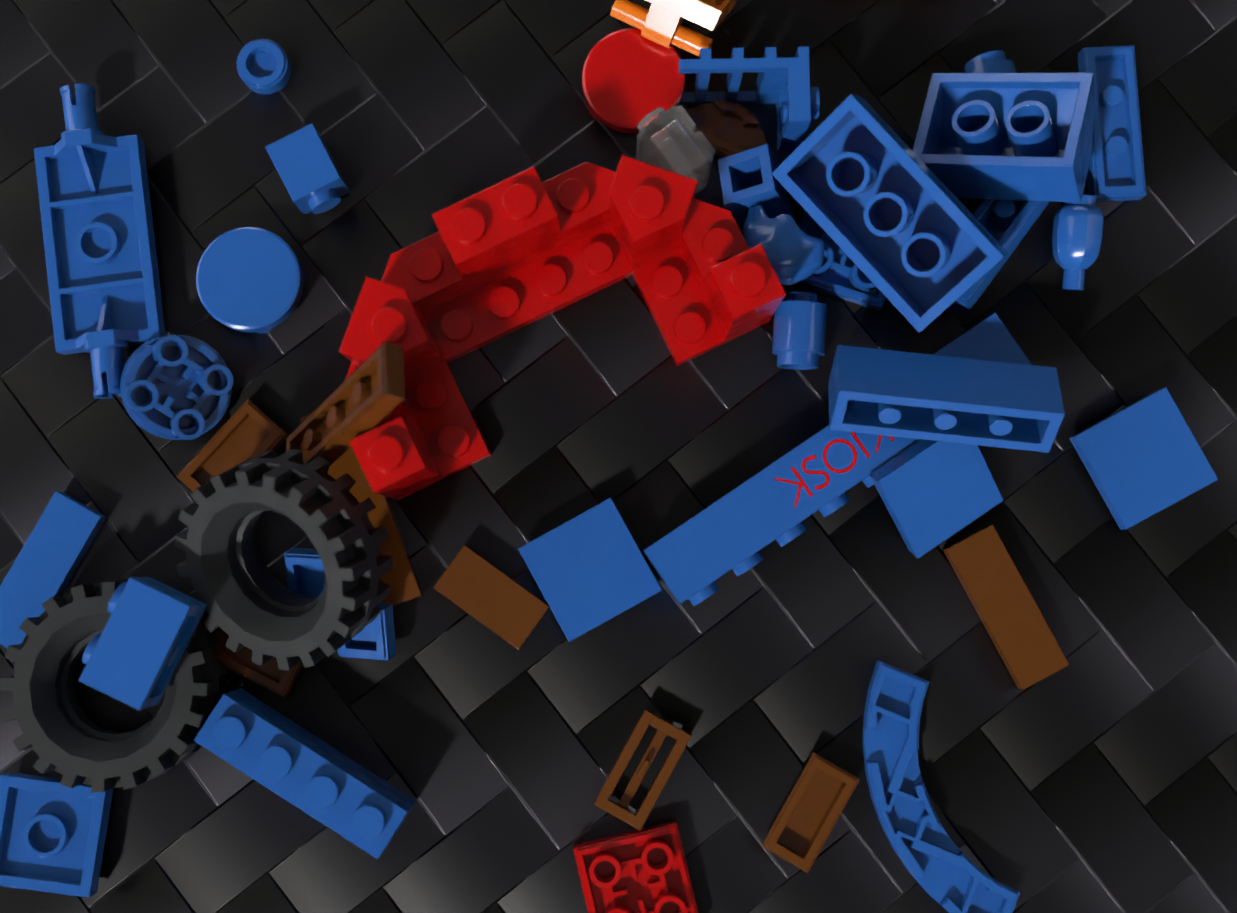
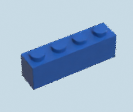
[828,345,1065,453]
[194,688,417,859]

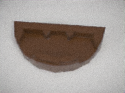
[671,99,766,158]

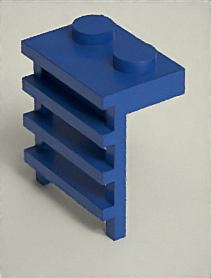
[678,47,820,153]

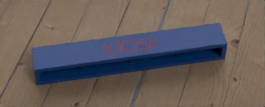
[643,313,1032,606]

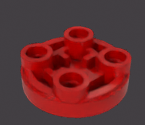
[582,28,685,134]

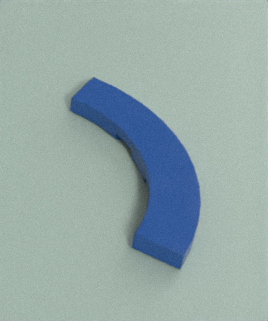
[862,660,1020,913]

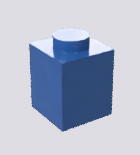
[265,123,350,215]
[718,144,794,230]

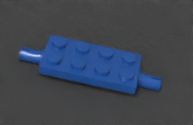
[34,84,166,399]

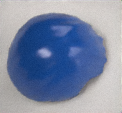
[742,205,824,285]

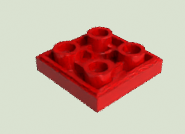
[573,820,698,913]

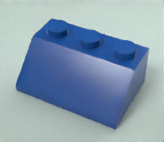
[913,73,1095,203]

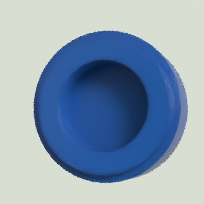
[236,39,292,95]

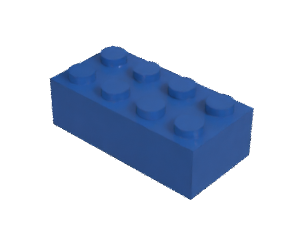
[771,94,1008,333]

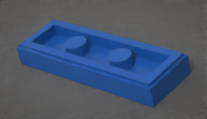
[1078,45,1146,202]
[0,491,107,649]

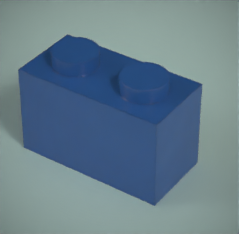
[79,576,207,710]

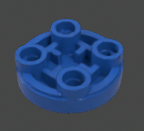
[196,227,306,334]
[120,335,233,440]

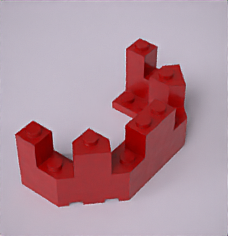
[339,155,786,500]

